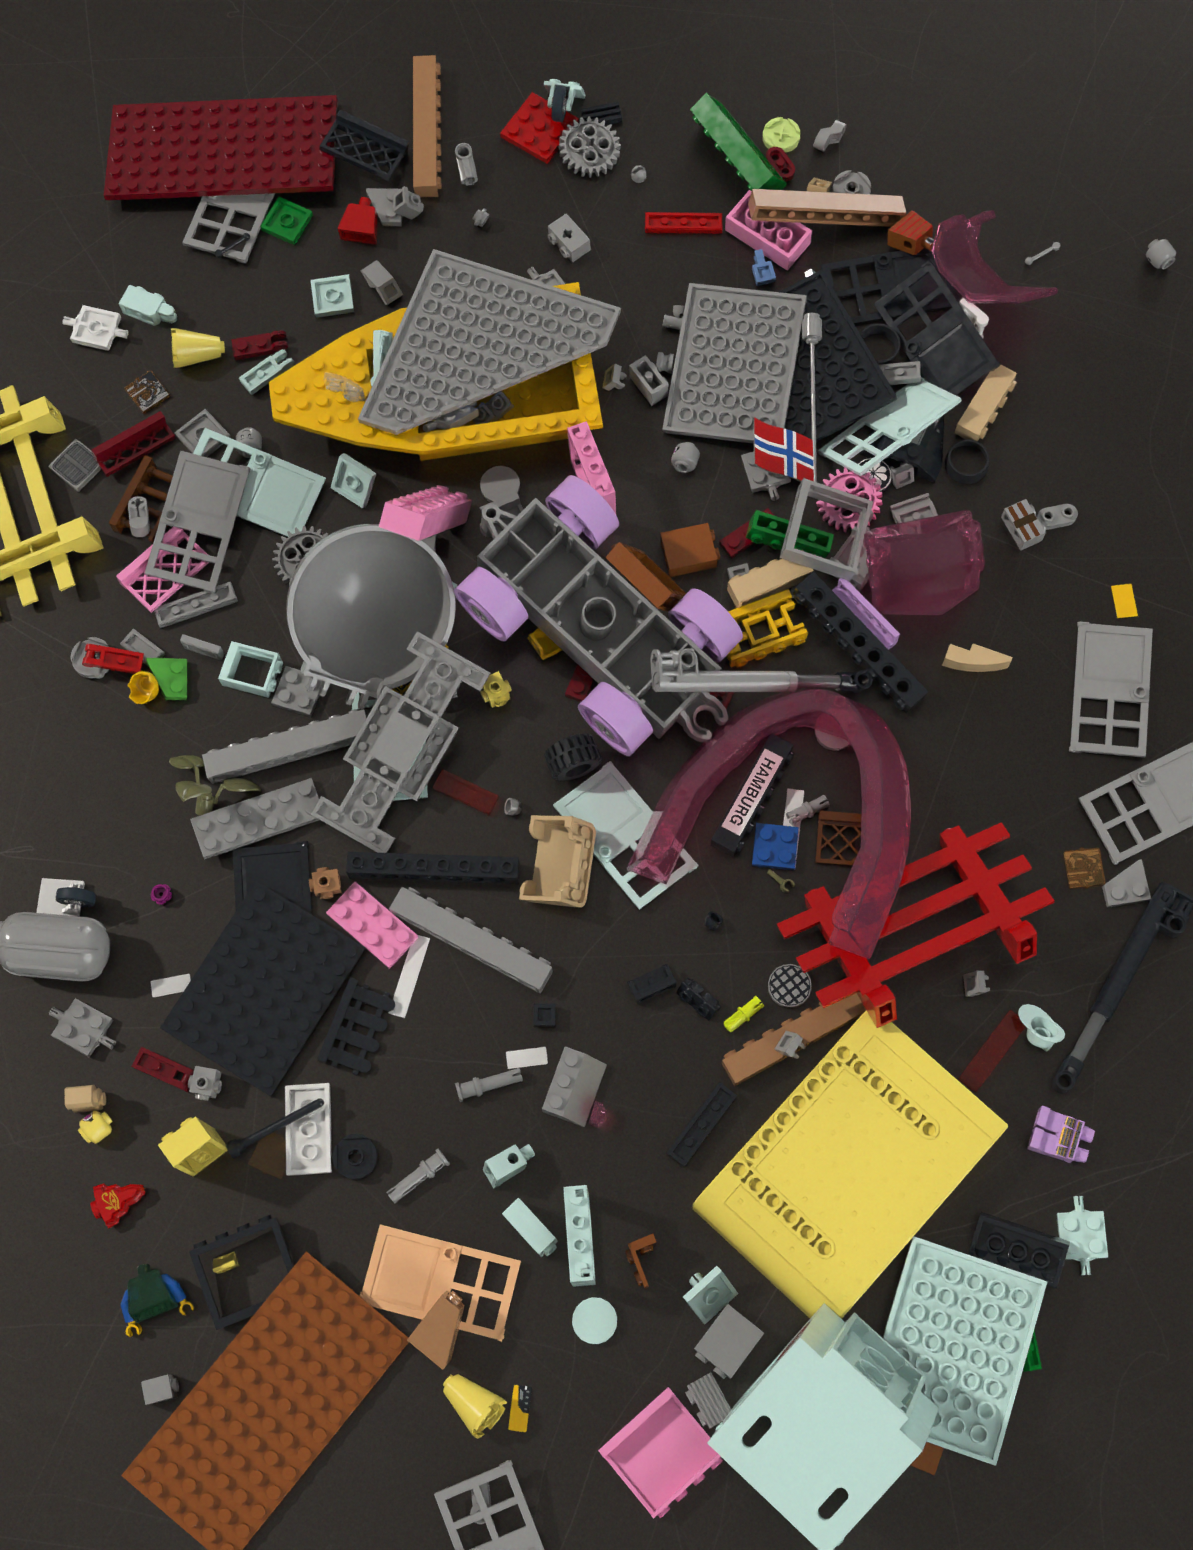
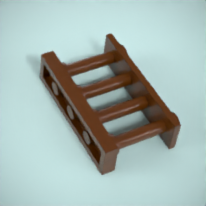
[109,455,173,545]

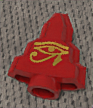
[90,1183,146,1229]

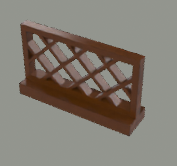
[815,811,906,869]

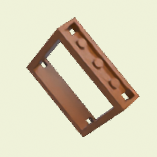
[605,542,687,612]

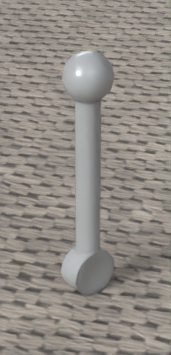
[1025,242,1060,265]

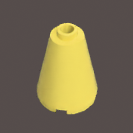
[171,328,225,368]
[443,1374,507,1439]

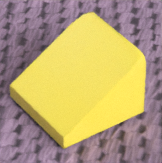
[213,1252,239,1274]

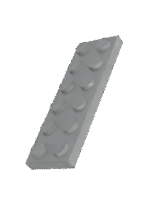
[190,778,320,860]

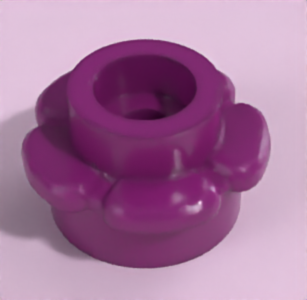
[151,884,172,905]

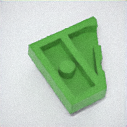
[146,658,187,700]

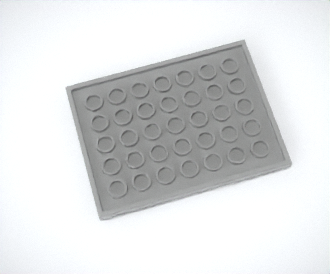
[662,283,807,443]

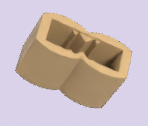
[65,1085,106,1113]

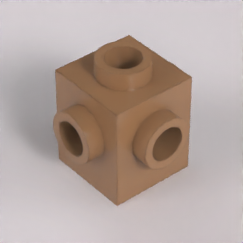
[309,867,342,899]

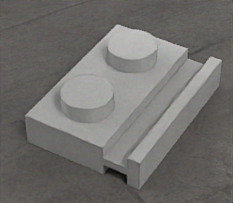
[890,493,939,534]

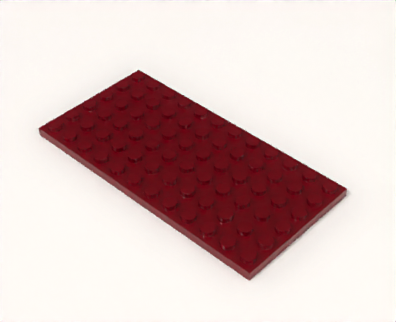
[104,95,338,200]

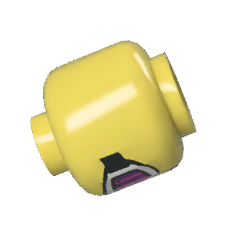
[78,1110,113,1144]

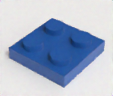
[752,823,799,870]

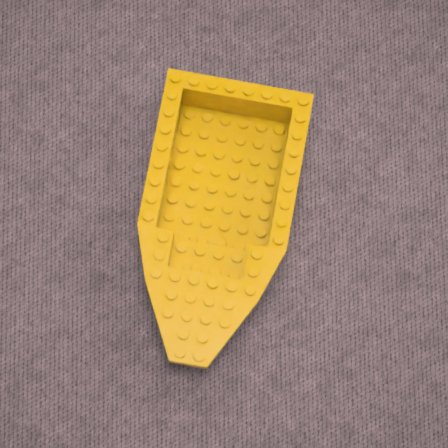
[269,282,603,461]

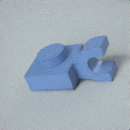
[752,249,776,286]

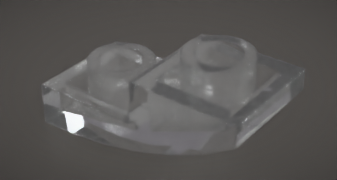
[323,372,365,402]

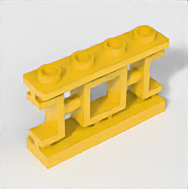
[726,589,808,667]

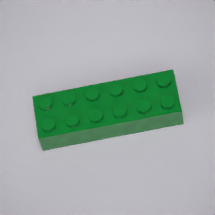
[690,92,787,191]

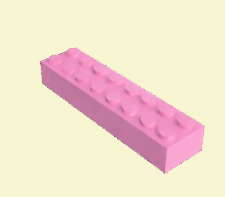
[379,485,472,541]

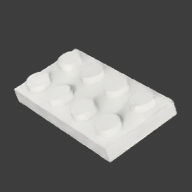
[285,1083,332,1176]

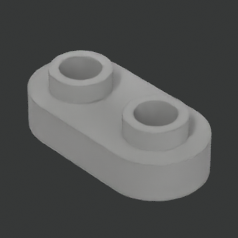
[1037,504,1078,530]

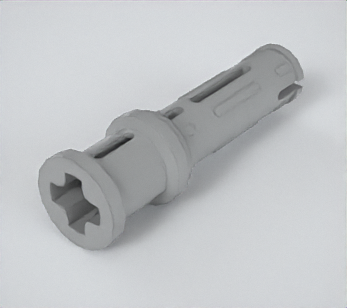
[455,1068,523,1102]
[386,1148,450,1203]

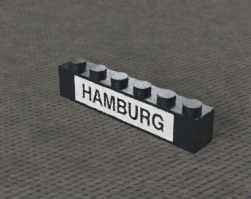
[710,733,795,857]

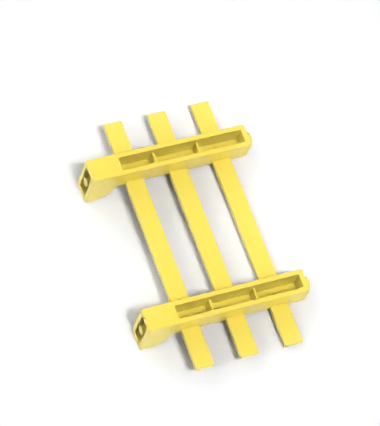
[0,385,103,616]

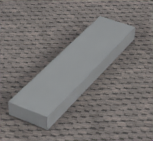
[154,581,238,628]

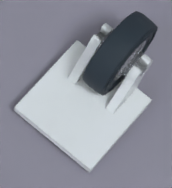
[36,878,96,916]

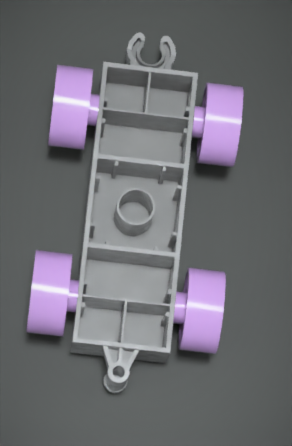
[454,475,743,756]

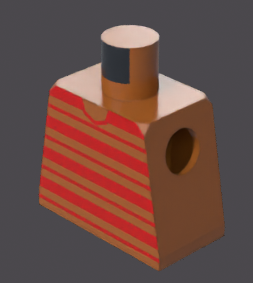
[887,210,937,255]

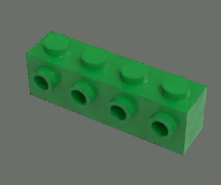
[746,510,834,558]

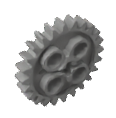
[559,116,621,178]
[272,526,328,585]

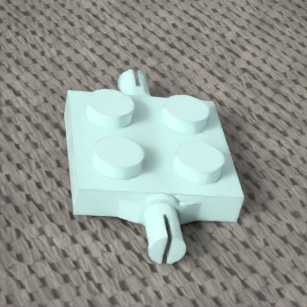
[1057,1196,1108,1275]

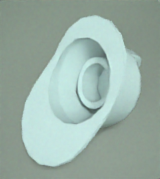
[1018,1004,1065,1051]

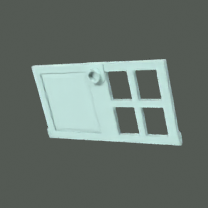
[818,377,962,476]
[193,428,326,537]
[553,761,699,910]

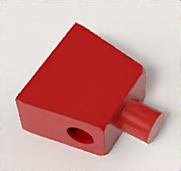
[338,197,378,245]

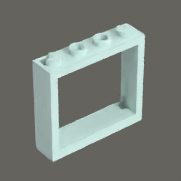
[564,1185,596,1287]

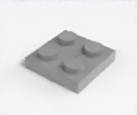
[271,666,322,717]

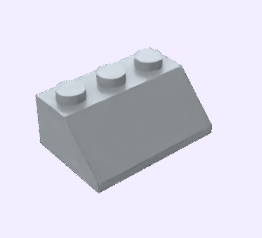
[542,1047,607,1127]

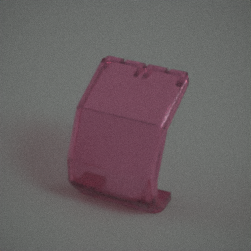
[931,210,1058,304]

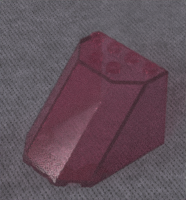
[863,510,985,615]

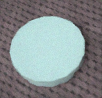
[572,1297,617,1344]

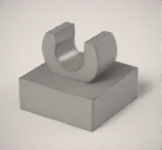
[602,364,627,391]
[890,462,914,489]
[963,970,990,997]
[775,1031,805,1059]

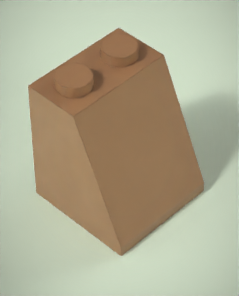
[407,1291,465,1370]

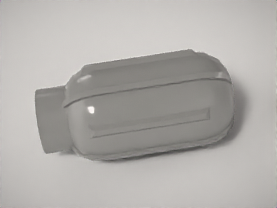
[0,912,110,981]

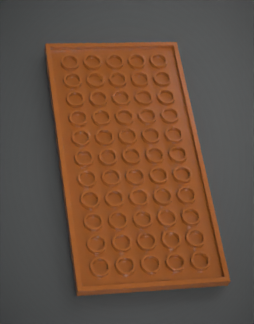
[121,1251,409,1550]

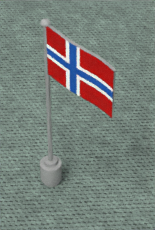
[753,313,822,482]

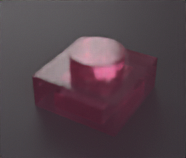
[589,1101,607,1128]

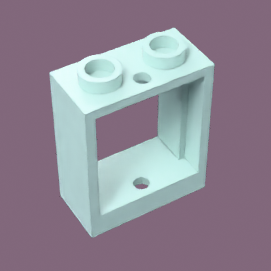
[218,641,283,698]
[502,1198,558,1257]

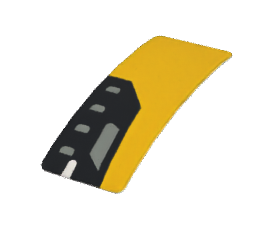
[508,1385,532,1432]

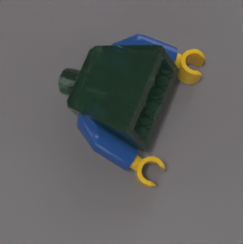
[120,1264,194,1337]

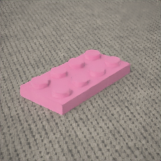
[326,882,418,969]

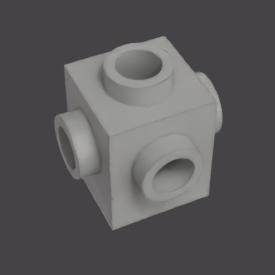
[188,1066,222,1101]

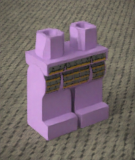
[1027,1106,1095,1163]

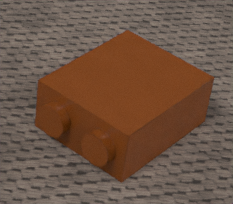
[660,523,720,577]

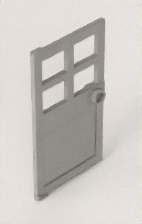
[182,193,275,263]
[145,451,251,593]
[1069,621,1153,758]
[1079,742,1193,865]
[434,1460,545,1550]

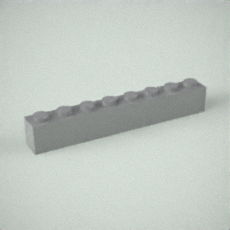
[202,709,368,784]
[389,887,553,994]

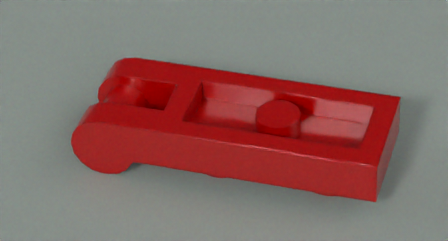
[82,644,144,674]

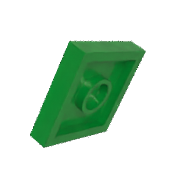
[260,197,313,245]

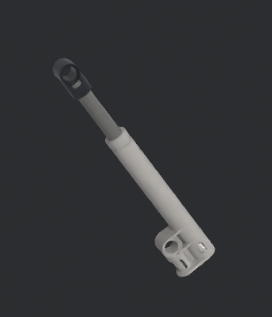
[650,648,873,693]

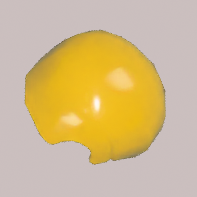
[127,671,159,704]

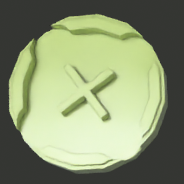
[763,117,800,153]

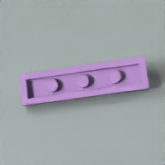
[832,578,900,650]

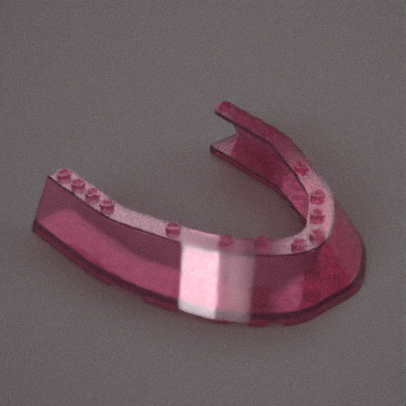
[627,688,911,959]

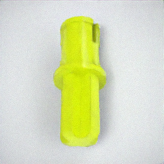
[724,996,764,1032]

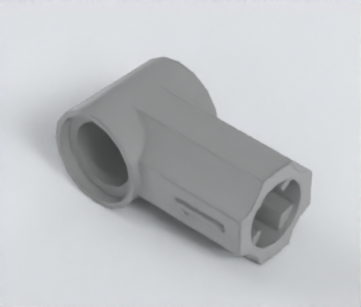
[455,143,478,186]

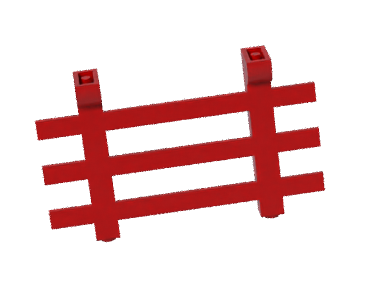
[777,822,1054,1028]

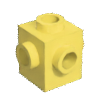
[480,671,512,707]

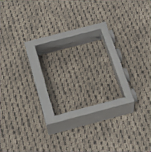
[780,478,874,581]

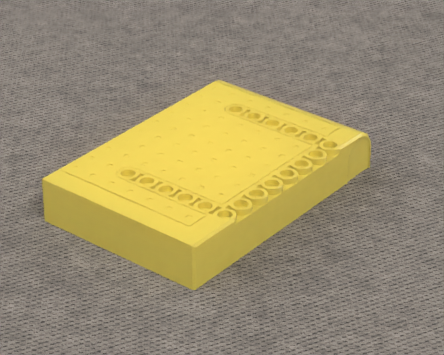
[693,1010,1008,1319]

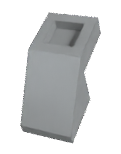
[360,260,403,305]

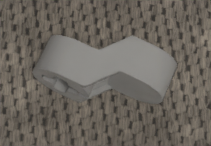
[813,120,847,152]
[128,496,150,537]

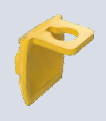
[527,628,562,660]

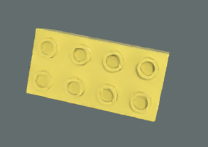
[158,1116,228,1177]

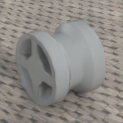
[656,352,674,374]

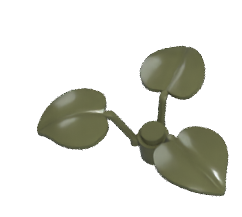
[169,755,261,816]

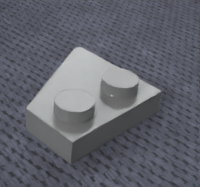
[366,188,402,226]
[1102,859,1151,908]

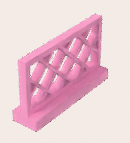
[116,527,209,613]

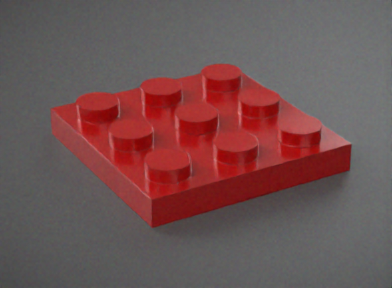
[500,92,579,164]

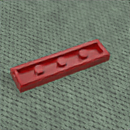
[645,212,722,234]

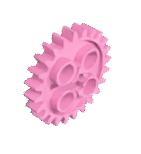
[816,467,883,532]

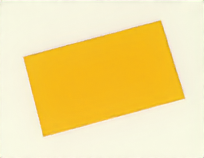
[1111,584,1138,618]

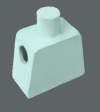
[482,1144,535,1188]

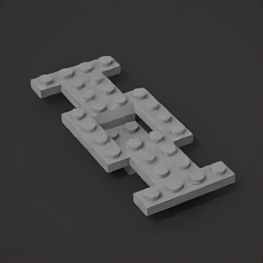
[311,631,491,853]

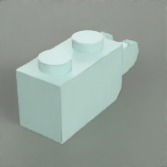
[119,285,177,326]

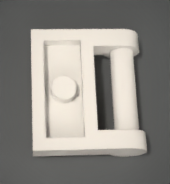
[959,297,989,338]

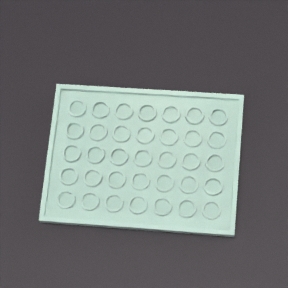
[883,1236,1047,1466]

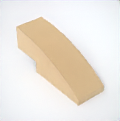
[942,644,1013,672]

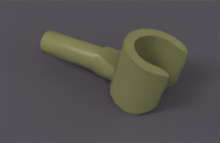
[767,869,795,893]

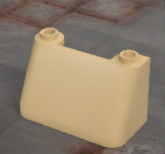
[519,815,596,907]

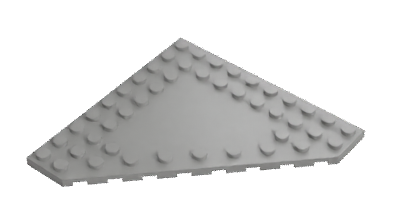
[358,249,621,435]

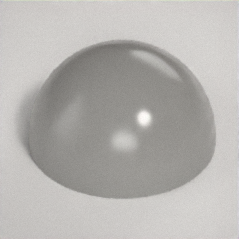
[286,524,456,709]

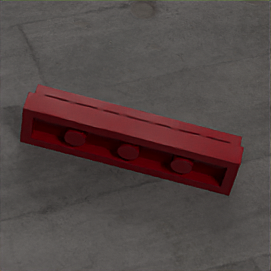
[91,411,176,477]

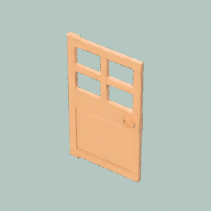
[360,1224,521,1342]

